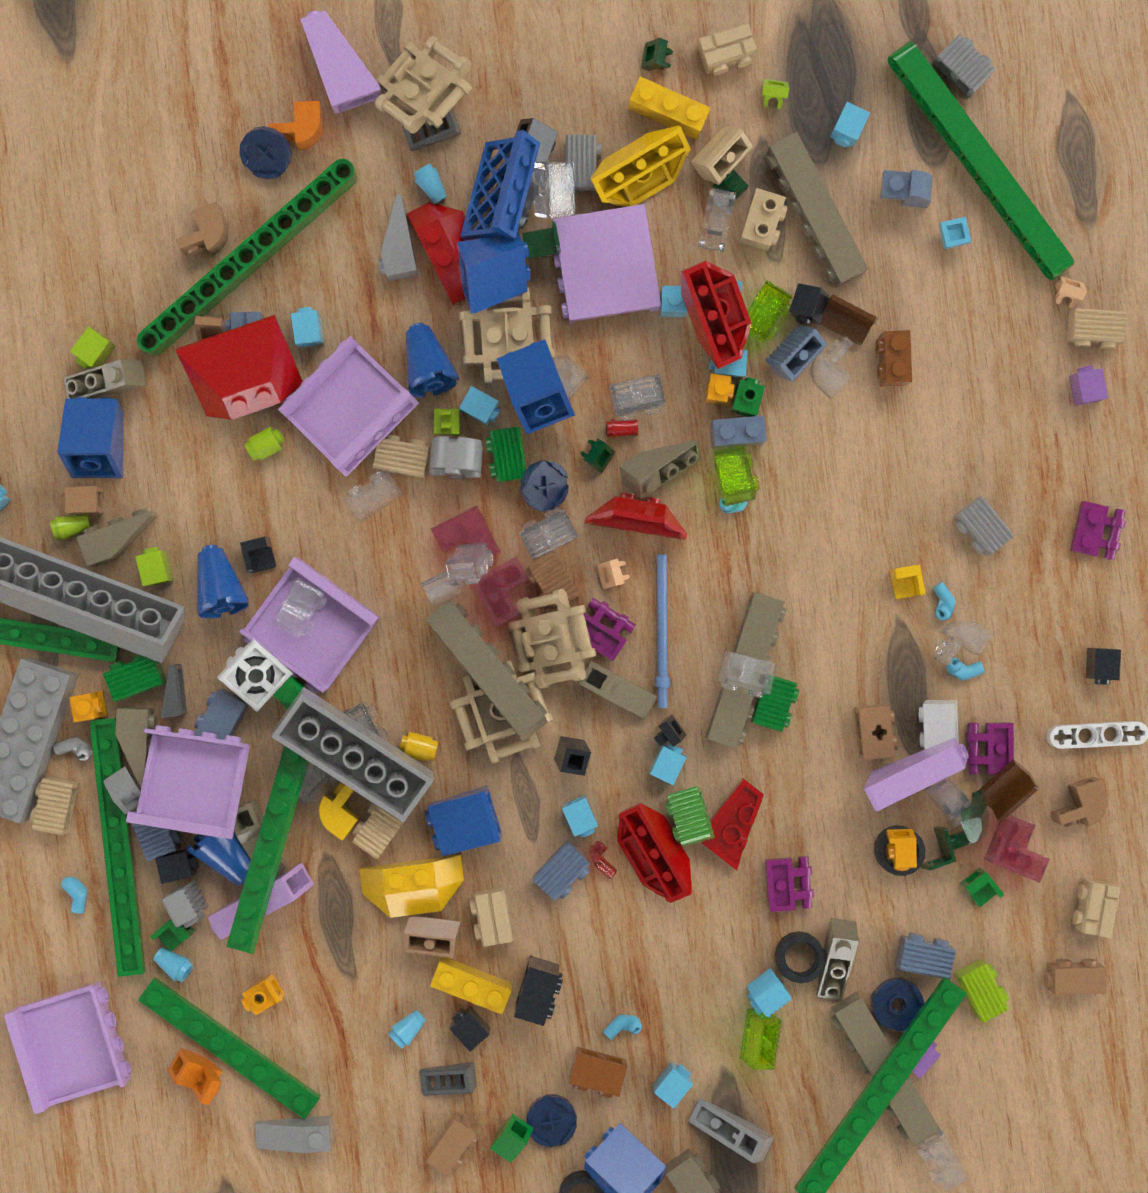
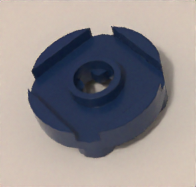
[871,977,924,1031]

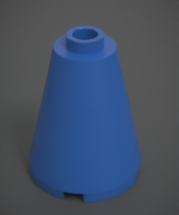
[406,323,459,398]
[197,545,249,619]
[186,832,251,886]

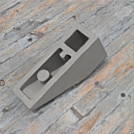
[378,194,419,281]
[688,1098,774,1163]
[255,1115,334,1153]

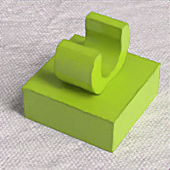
[761,79,789,109]
[434,409,460,435]

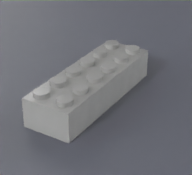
[0,658,79,823]
[272,687,434,822]

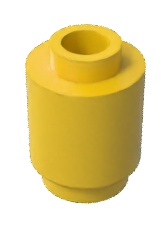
[399,731,438,762]

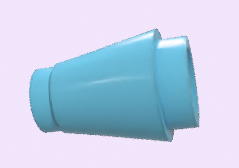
[413,163,448,204]
[153,947,194,983]
[388,1010,427,1048]

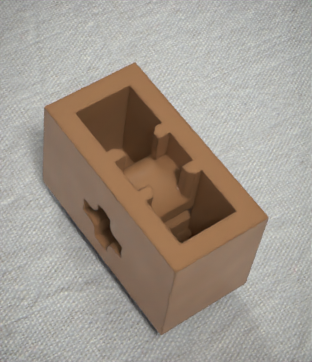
[854,704,898,760]

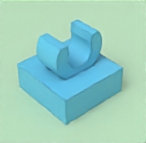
[939,217,971,250]

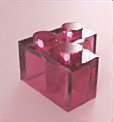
[431,505,501,564]
[471,556,529,627]
[984,815,1050,883]

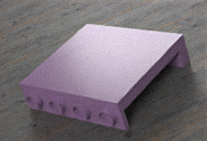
[549,204,661,325]
[278,336,419,477]
[240,557,381,693]
[126,725,250,839]
[4,981,132,1114]

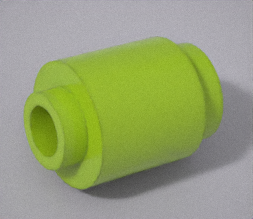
[244,426,285,461]

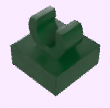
[641,38,673,71]
[712,169,749,206]
[580,439,615,473]

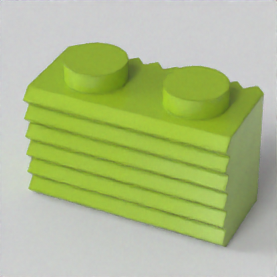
[954,959,1010,1023]

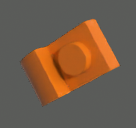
[268,101,324,150]
[168,1048,222,1105]

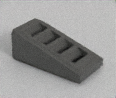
[402,109,461,151]
[161,664,187,718]
[420,1062,477,1096]

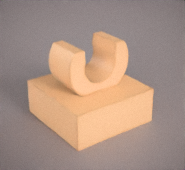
[1055,276,1087,308]
[596,559,629,589]

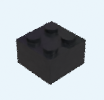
[514,955,563,1026]

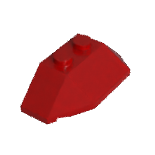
[406,202,475,305]
[681,261,752,369]
[584,493,687,540]
[617,803,692,903]

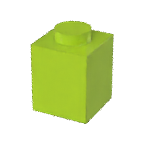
[70,327,116,370]
[135,547,174,587]

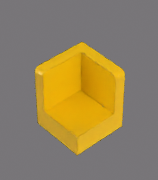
[890,564,926,599]

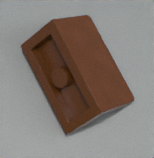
[820,294,878,346]
[976,759,1038,822]

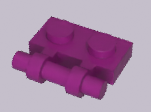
[1070,501,1126,560]
[584,598,636,661]
[966,722,1014,775]
[765,856,814,912]

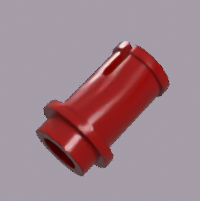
[606,418,638,439]

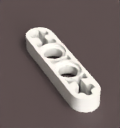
[1046,721,1148,749]

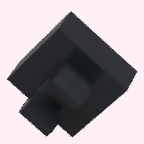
[654,714,686,747]

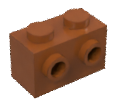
[876,330,912,387]
[569,1046,627,1098]

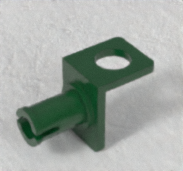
[522,221,561,259]
[921,826,974,870]

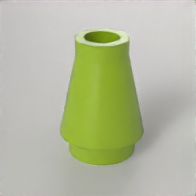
[50,514,91,541]

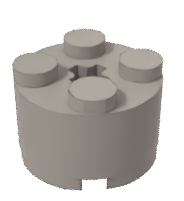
[429,436,483,479]

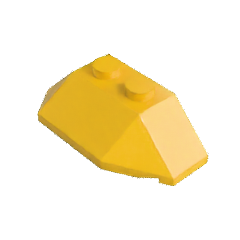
[590,126,691,207]
[359,854,464,918]

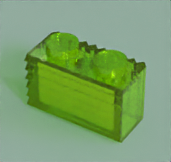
[747,280,793,343]
[713,445,760,506]
[740,1008,782,1070]

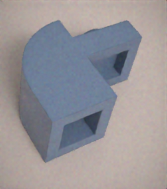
[880,170,933,208]

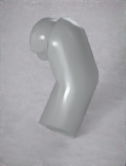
[53,737,92,761]

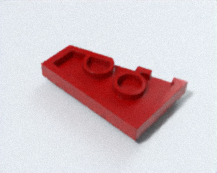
[701,778,764,871]

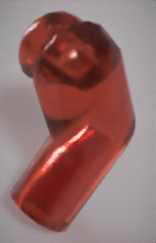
[589,840,617,879]

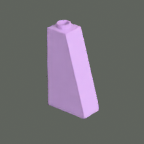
[301,10,382,114]
[864,737,969,811]
[207,863,314,940]

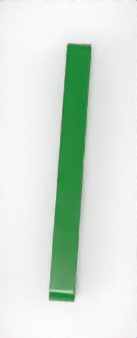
[887,41,1074,281]
[136,158,357,356]

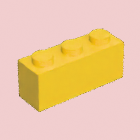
[628,76,711,140]
[430,956,513,1014]

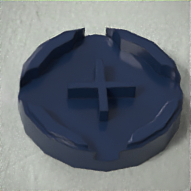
[239,126,292,179]
[520,460,569,512]
[527,1094,577,1147]

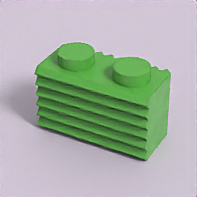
[666,786,715,846]

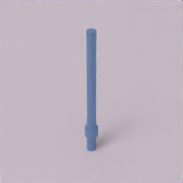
[655,554,670,708]

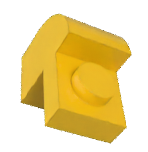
[319,782,361,841]

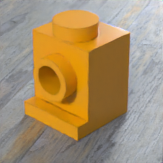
[704,373,735,406]
[69,691,108,722]
[887,829,917,871]
[241,973,285,1016]

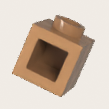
[61,486,104,514]

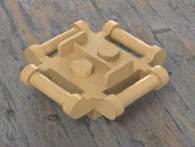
[375,36,472,133]
[459,287,555,383]
[507,589,596,689]
[450,660,553,764]

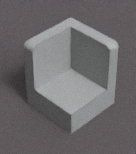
[104,766,141,814]

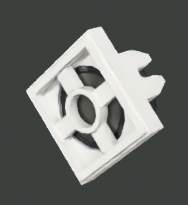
[217,638,293,711]

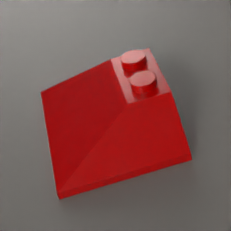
[176,315,303,420]

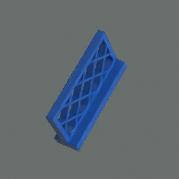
[460,130,540,240]

